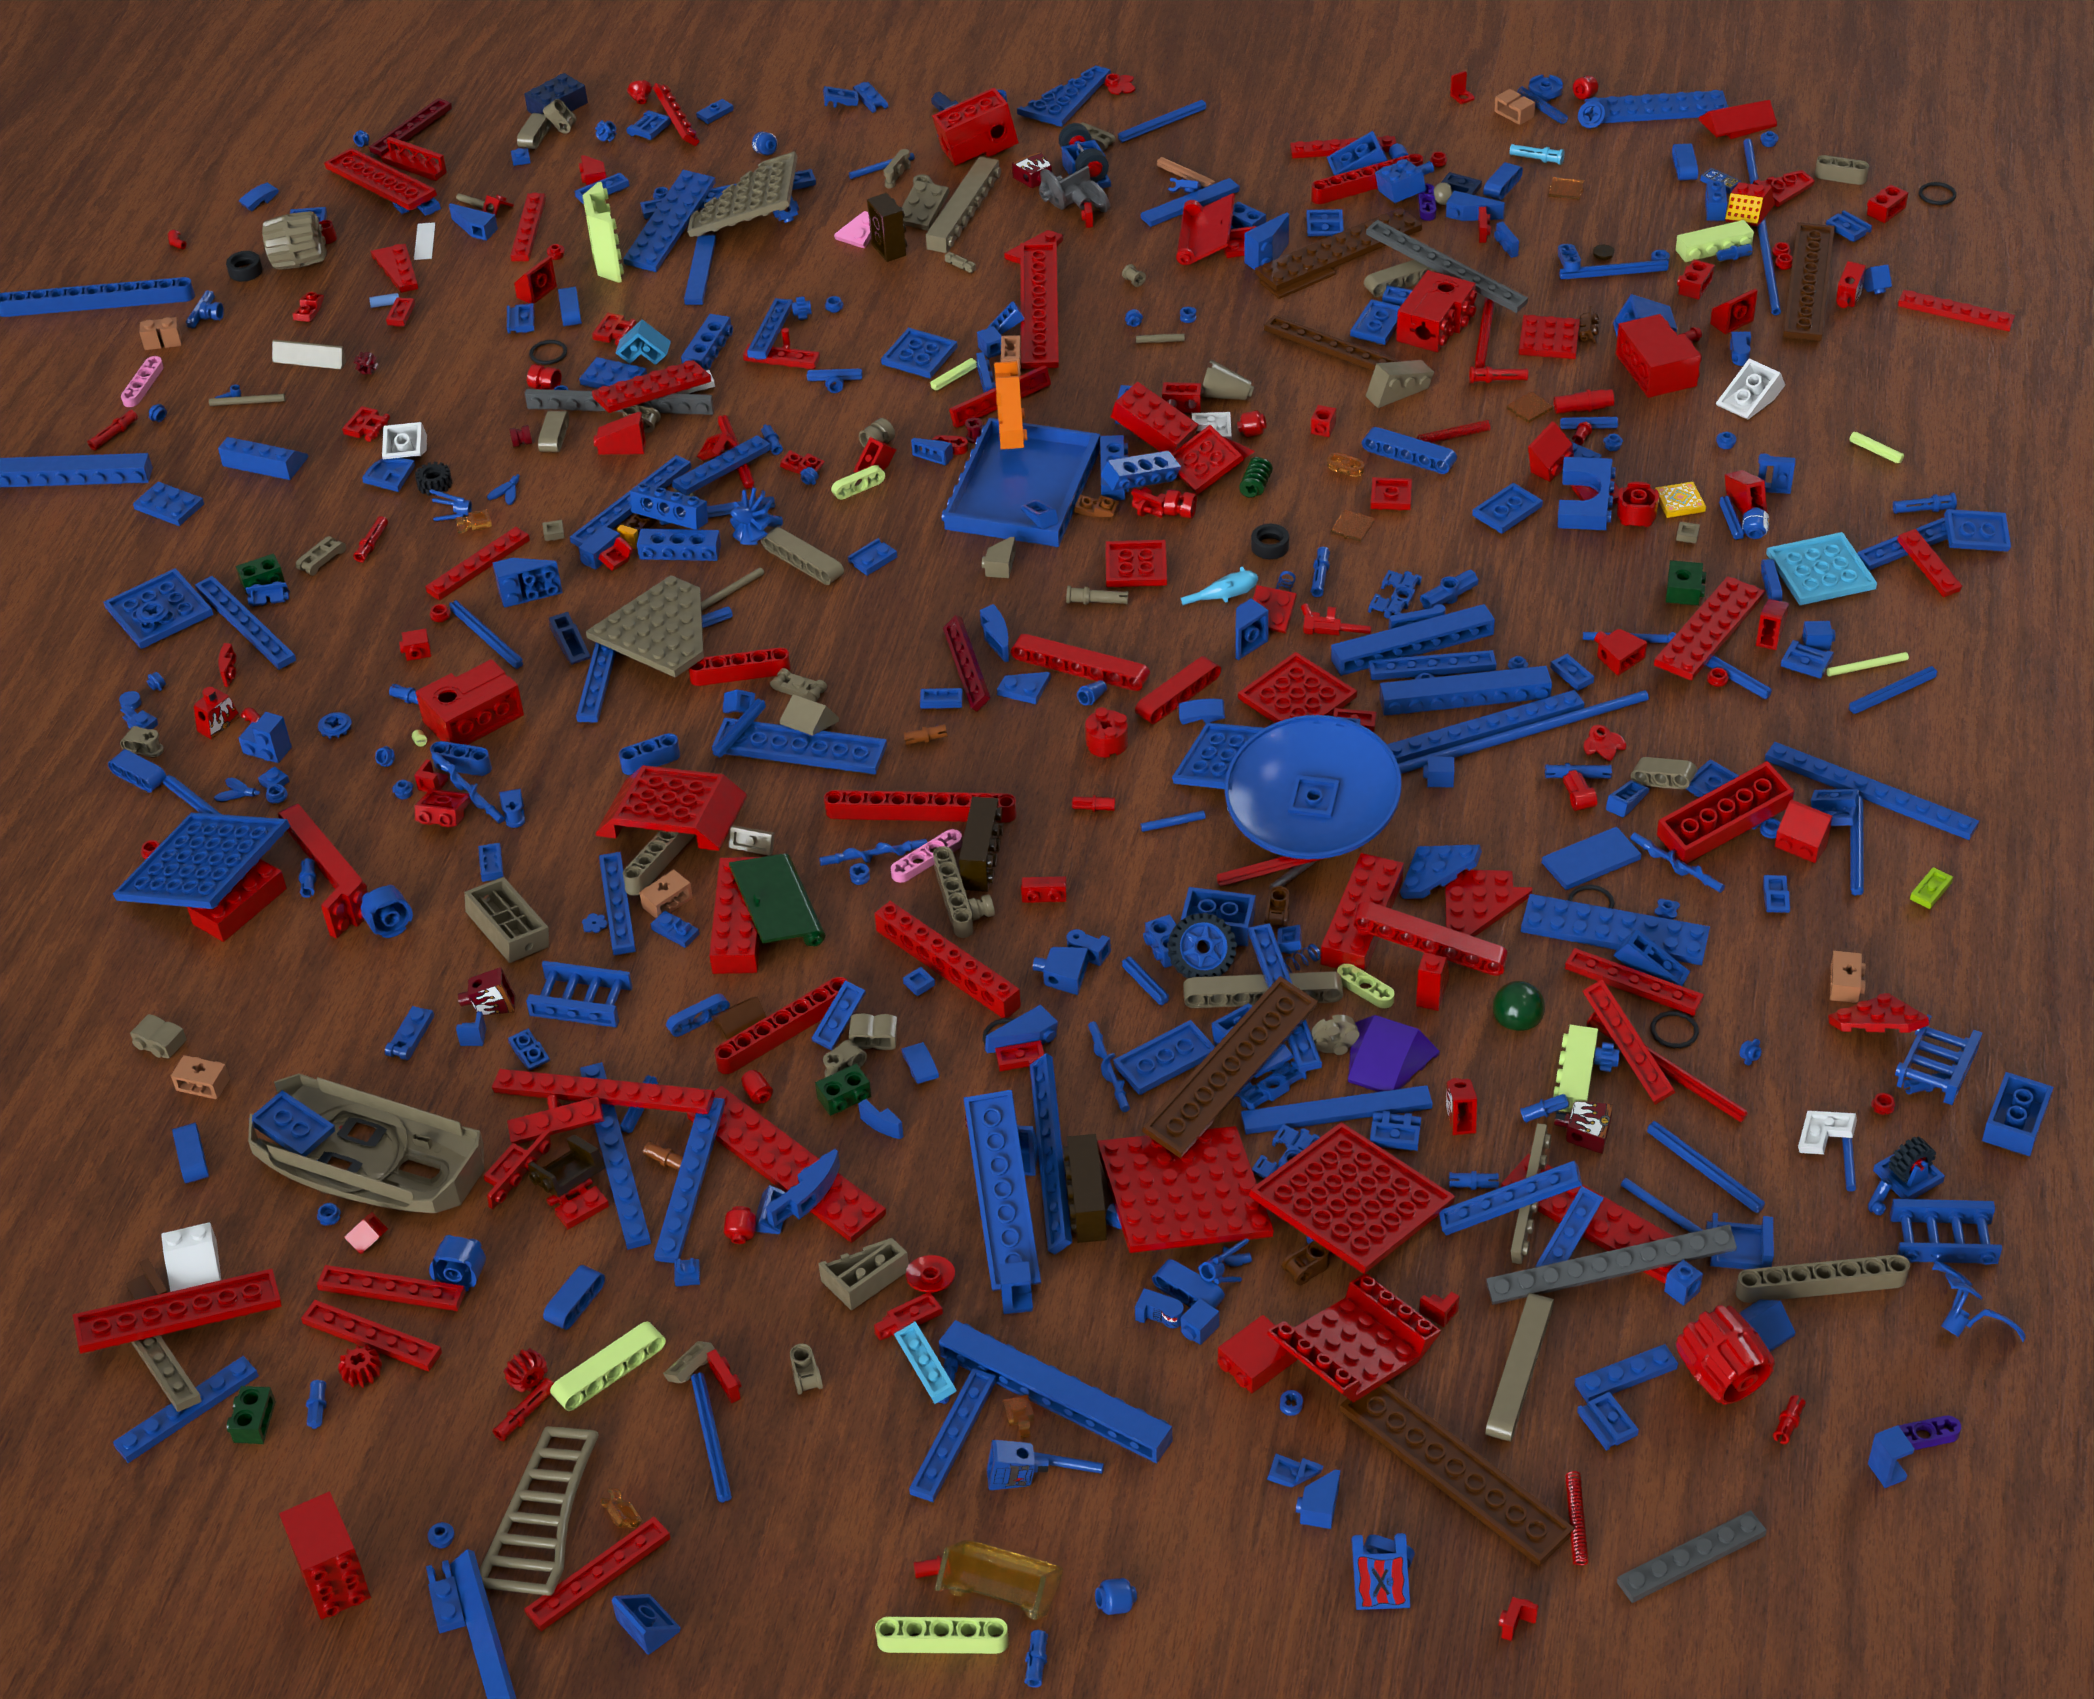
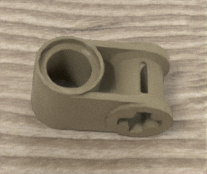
[543,99,577,134]
[622,405,661,433]
[120,726,164,757]
[823,1040,867,1078]
[790,1343,823,1395]

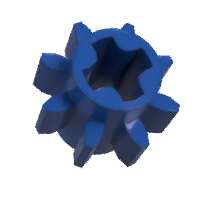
[595,120,617,142]
[792,296,812,320]
[1594,1042,1619,1072]

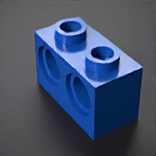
[1705,181,1727,221]
[1231,202,1266,229]
[1143,914,1176,968]

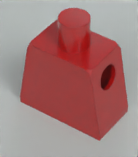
[1594,629,1647,676]

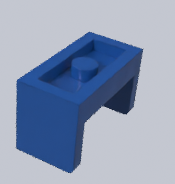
[999,1261,1033,1314]
[1868,1425,1914,1488]

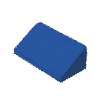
[755,1185,786,1234]

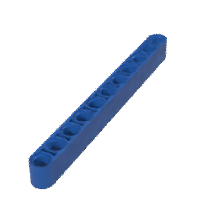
[0,277,195,317]

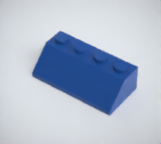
[218,437,309,480]

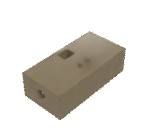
[464,877,549,963]

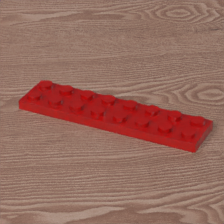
[324,148,437,211]
[1654,576,1765,681]
[1501,1154,1688,1284]
[72,1269,282,1354]

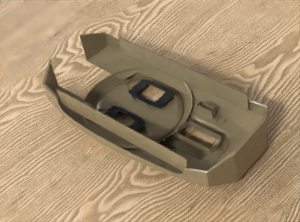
[248,1073,485,1213]

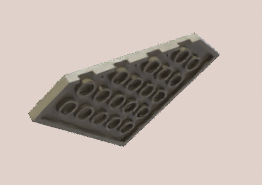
[687,151,798,237]
[586,575,704,677]

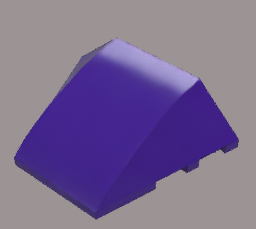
[1348,1015,1440,1092]

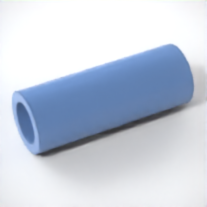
[369,293,400,308]

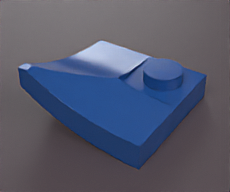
[362,458,415,492]

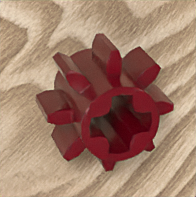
[354,352,378,375]

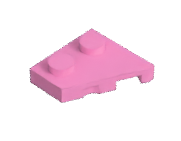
[834,211,871,249]

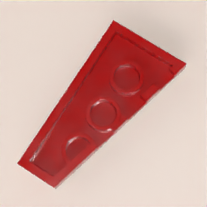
[371,244,418,293]

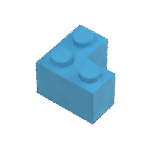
[615,319,671,365]

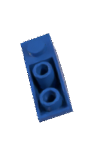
[449,203,498,241]

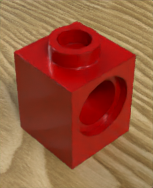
[1311,405,1336,437]

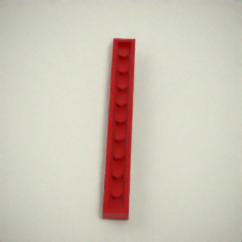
[492,1069,715,1114]

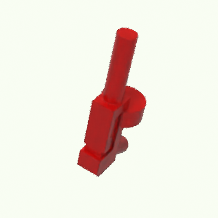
[1301,603,1371,636]

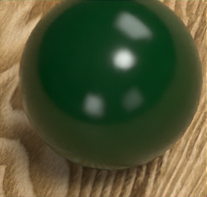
[1493,981,1545,1031]

